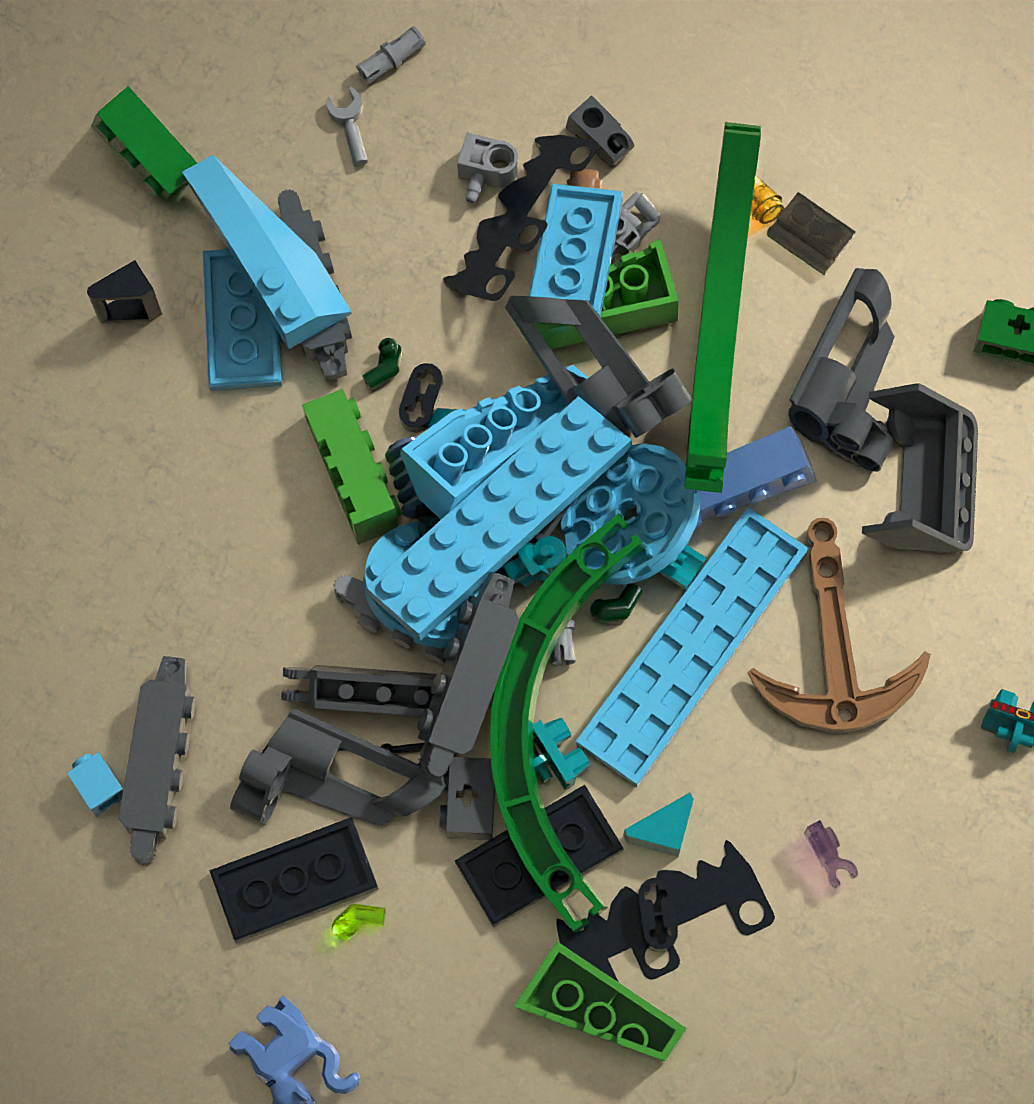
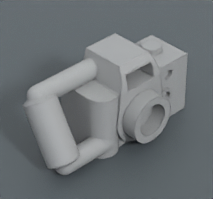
[611,192,660,262]

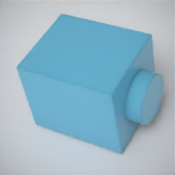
[67,752,123,817]

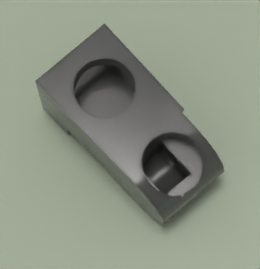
[566,95,634,167]

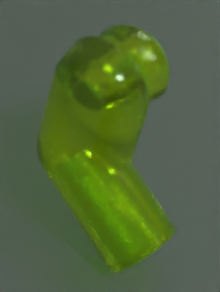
[332,904,386,941]

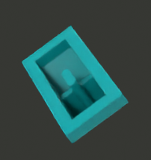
[623,792,694,857]

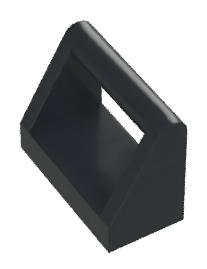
[87,260,162,323]

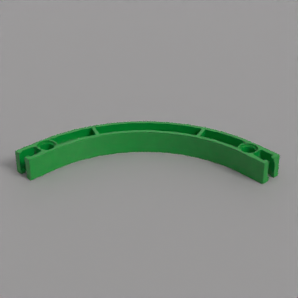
[684,122,761,493]
[490,513,646,932]

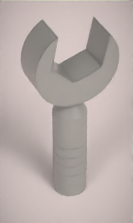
[327,87,368,166]

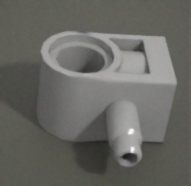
[457,132,518,203]

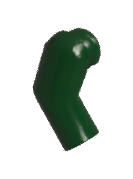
[362,338,403,391]
[590,583,643,623]

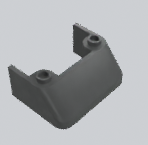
[862,383,978,553]

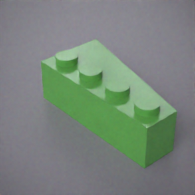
[534,238,679,349]
[302,389,402,545]
[514,941,688,1061]

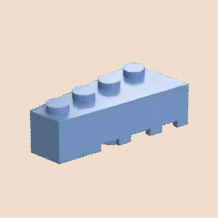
[695,426,818,528]

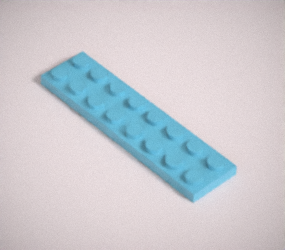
[366,396,632,641]
[576,507,809,787]

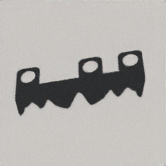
[443,135,599,301]
[556,840,775,982]

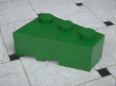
[91,86,197,200]

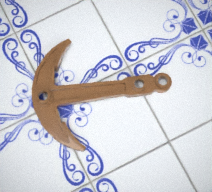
[747,518,931,733]

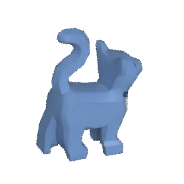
[229,995,360,1104]

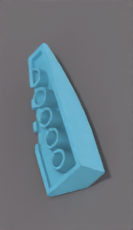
[182,155,352,349]
[400,365,588,519]

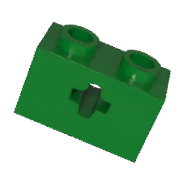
[973,299,1034,366]

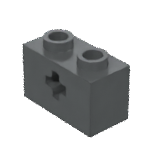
[439,757,495,840]

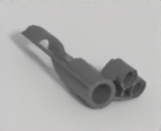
[788,268,895,472]
[505,296,693,438]
[230,708,446,826]

